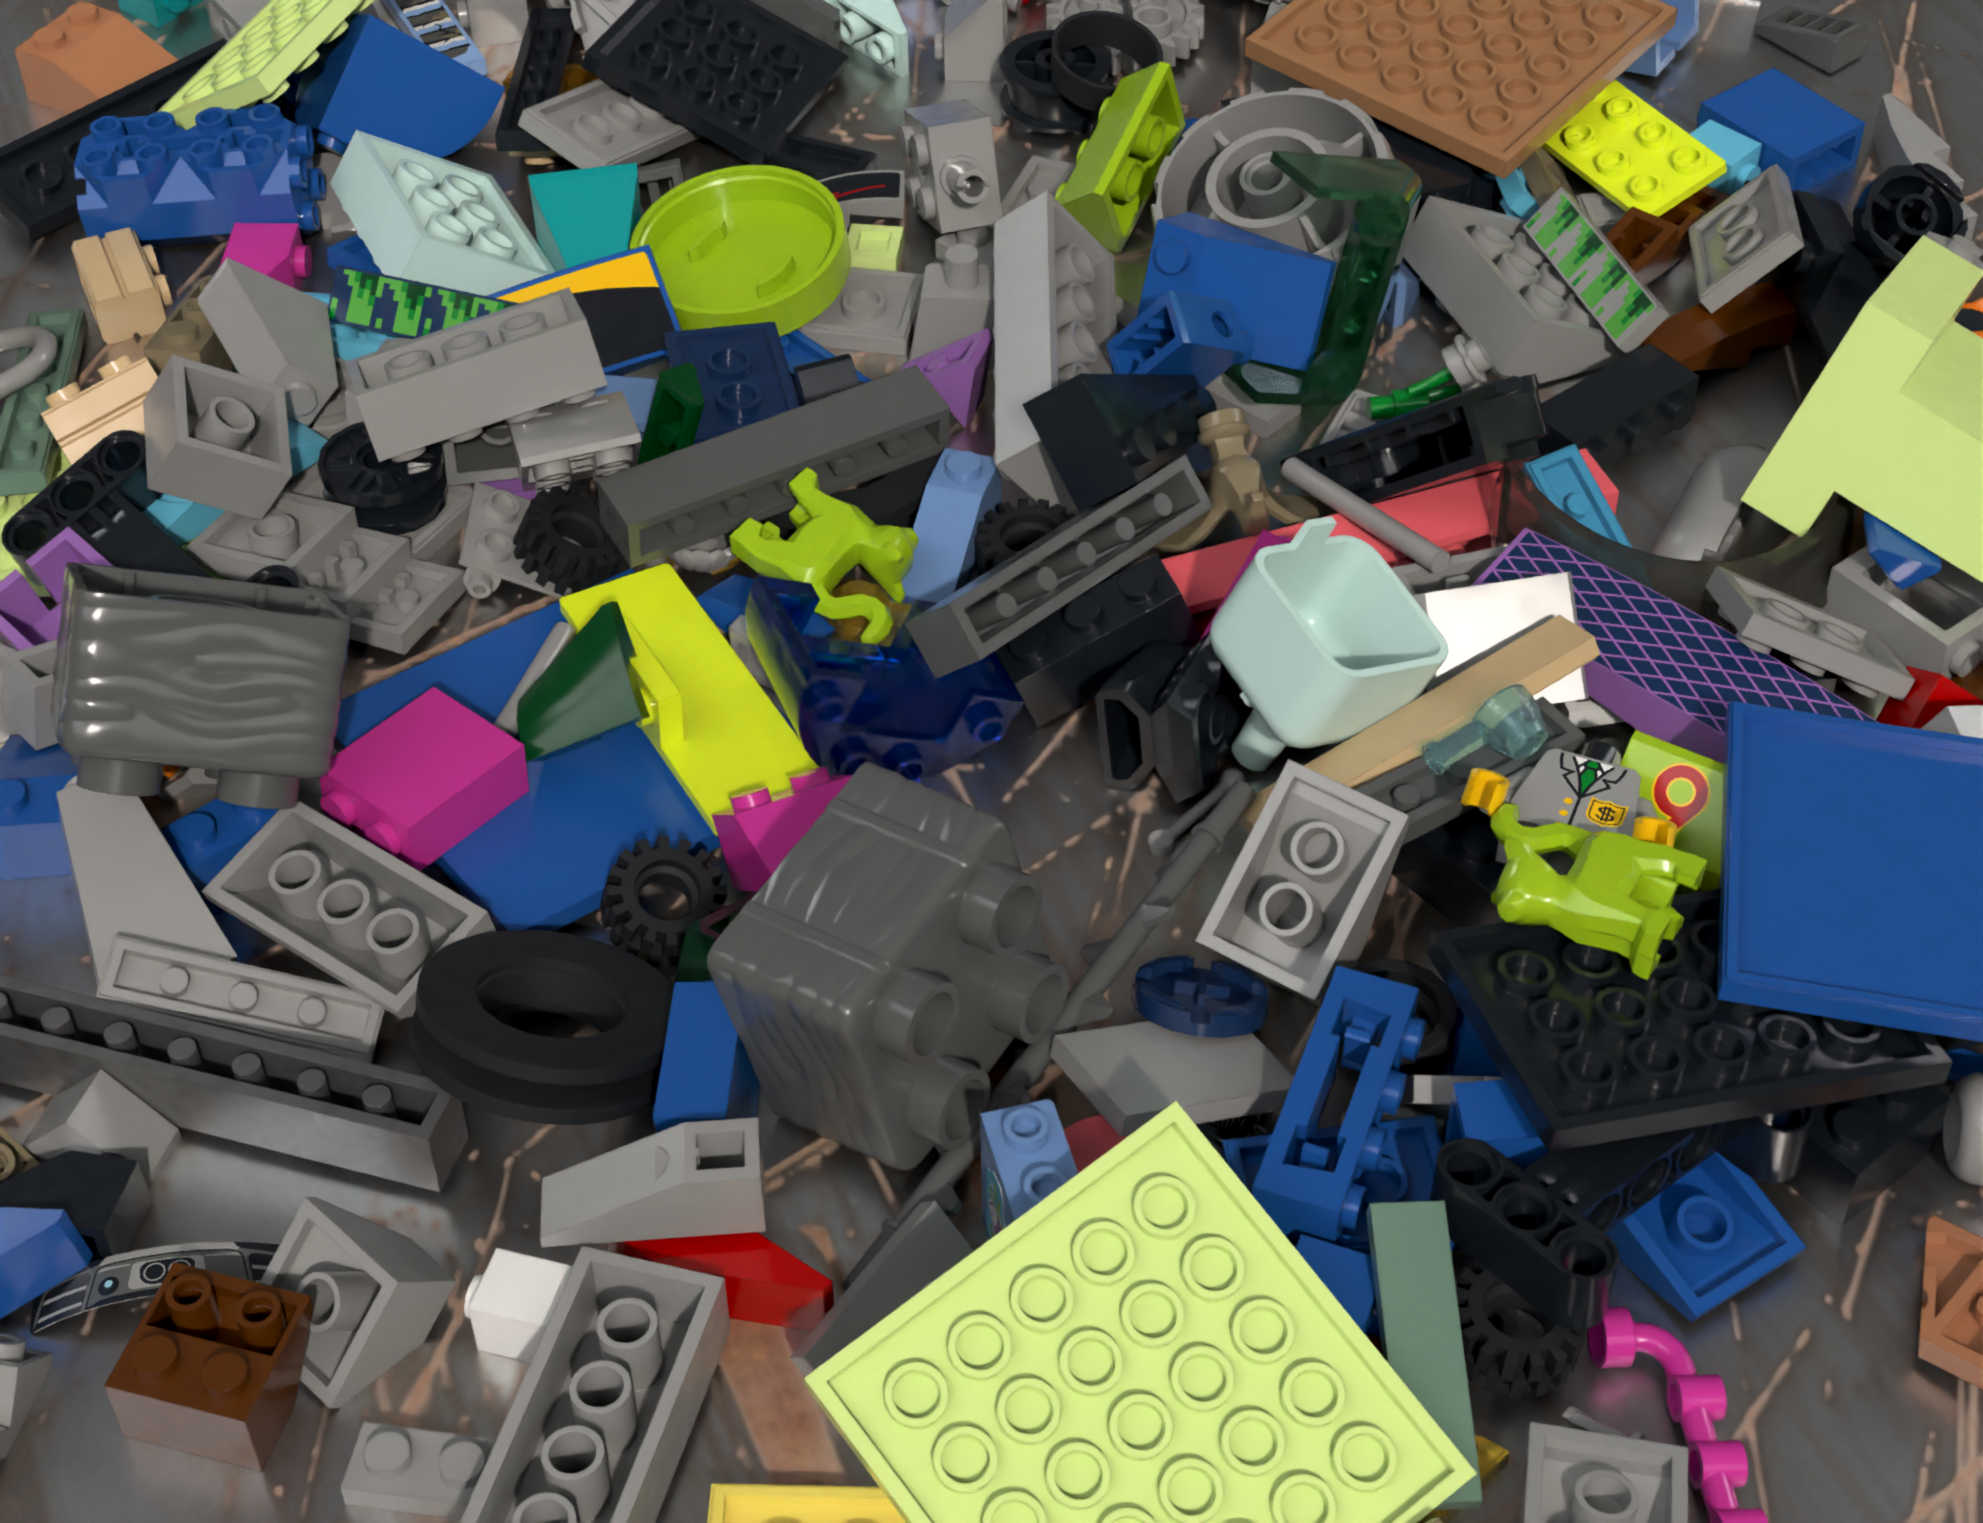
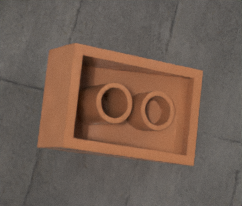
[14,1,178,114]

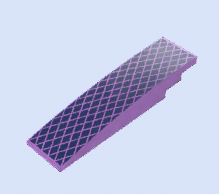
[1471,527,1879,764]

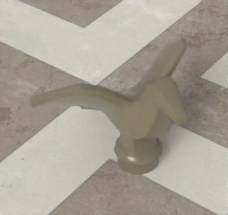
[1152,408,1321,554]

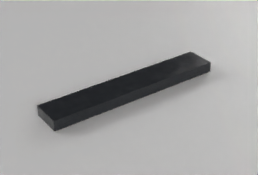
[495,8,579,151]

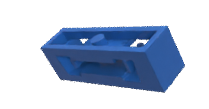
[1252,965,1426,1245]

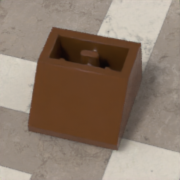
[104,1262,314,1472]

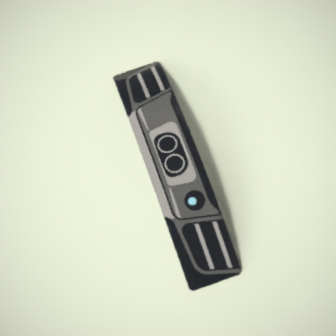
[30,1241,279,1333]

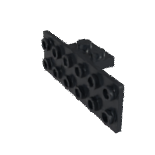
[1743,180,1881,366]

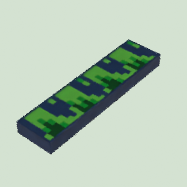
[328,264,520,339]

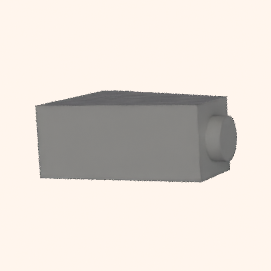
[198,257,338,426]

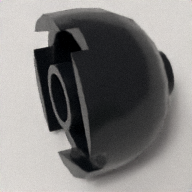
[1853,163,1968,273]

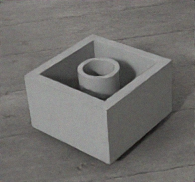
[143,354,292,520]

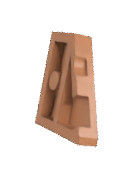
[1918,1214,1983,1389]

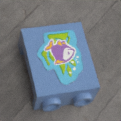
[980,1099,1078,1240]

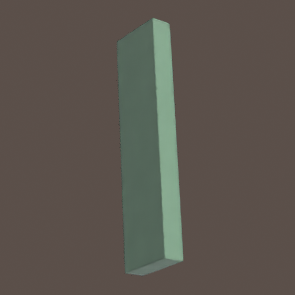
[1366,1200,1483,1510]

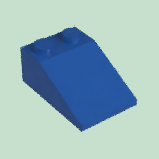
[1137,212,1337,372]
[0,734,78,881]

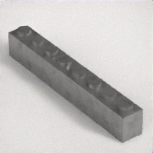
[0,974,469,1192]

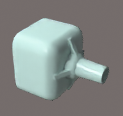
[1209,516,1449,771]

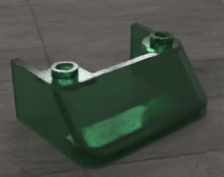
[1223,150,1422,405]

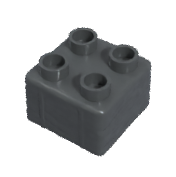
[50,562,351,809]
[707,761,1069,1170]

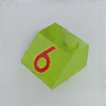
[1620,730,1724,895]

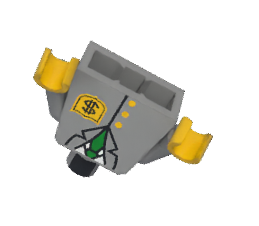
[1460,741,1677,875]

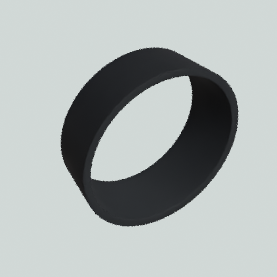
[1051,11,1163,112]

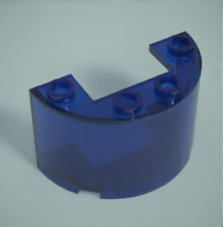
[745,575,1025,783]

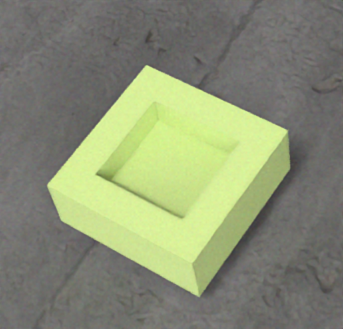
[848,223,905,271]

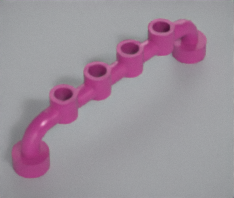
[1587,1306,1768,1523]

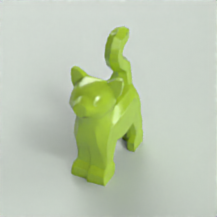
[730,467,919,646]
[1491,803,1708,980]

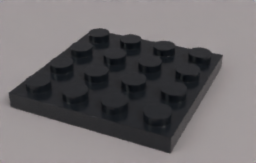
[581,0,849,165]

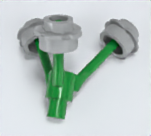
[1366,334,1521,475]

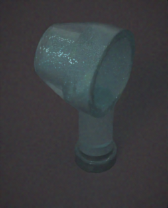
[1422,684,1548,775]

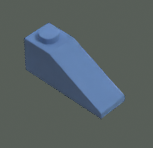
[890,447,1002,619]

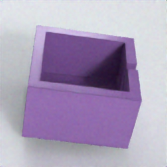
[0,526,114,651]

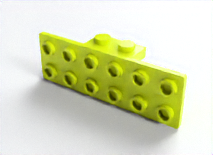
[1542,80,1727,217]
[559,563,820,836]

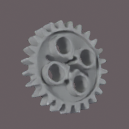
[1046,0,1205,76]

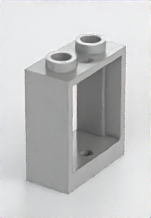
[1822,546,1983,680]

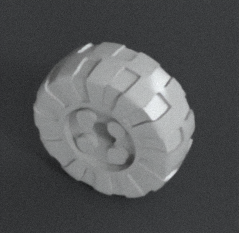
[1151,87,1405,321]

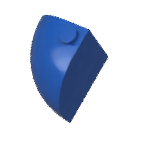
[295,14,506,158]

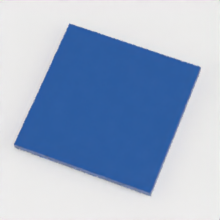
[334,568,841,932]
[1717,701,1983,1042]

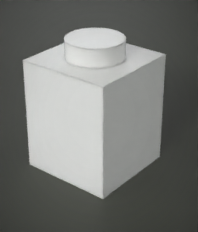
[464,1248,573,1363]

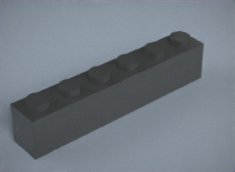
[597,365,950,568]
[905,455,1214,679]

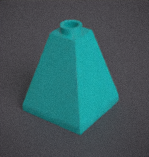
[528,163,642,272]

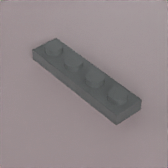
[1355,696,1586,845]

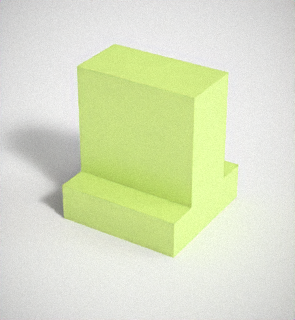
[1740,235,1983,583]

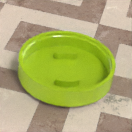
[629,165,851,337]

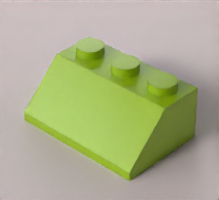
[1055,61,1186,253]

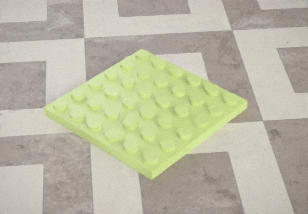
[803,1101,1477,1523]

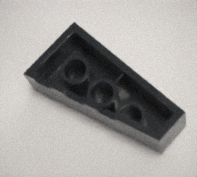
[1022,373,1217,512]

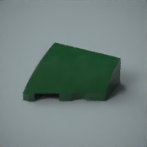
[517,601,650,762]

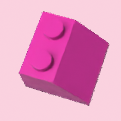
[712,767,852,892]

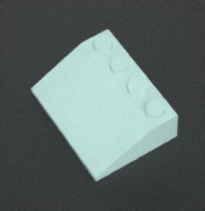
[330,130,556,296]

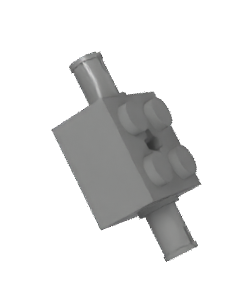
[898,99,1002,234]

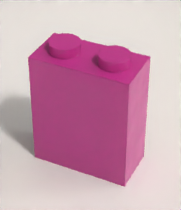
[319,687,529,871]

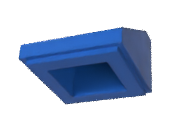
[1863,511,1942,590]

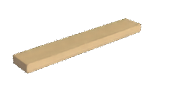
[1238,614,1600,834]

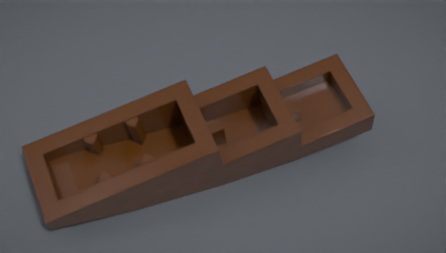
[1606,186,1731,285]
[1639,280,1804,371]

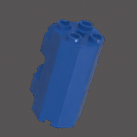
[74,103,326,247]

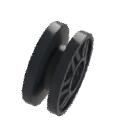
[318,421,448,536]

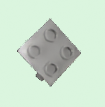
[458,481,582,599]

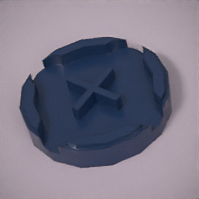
[1131,956,1269,1038]

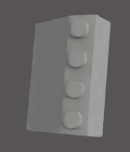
[1398,195,1641,383]

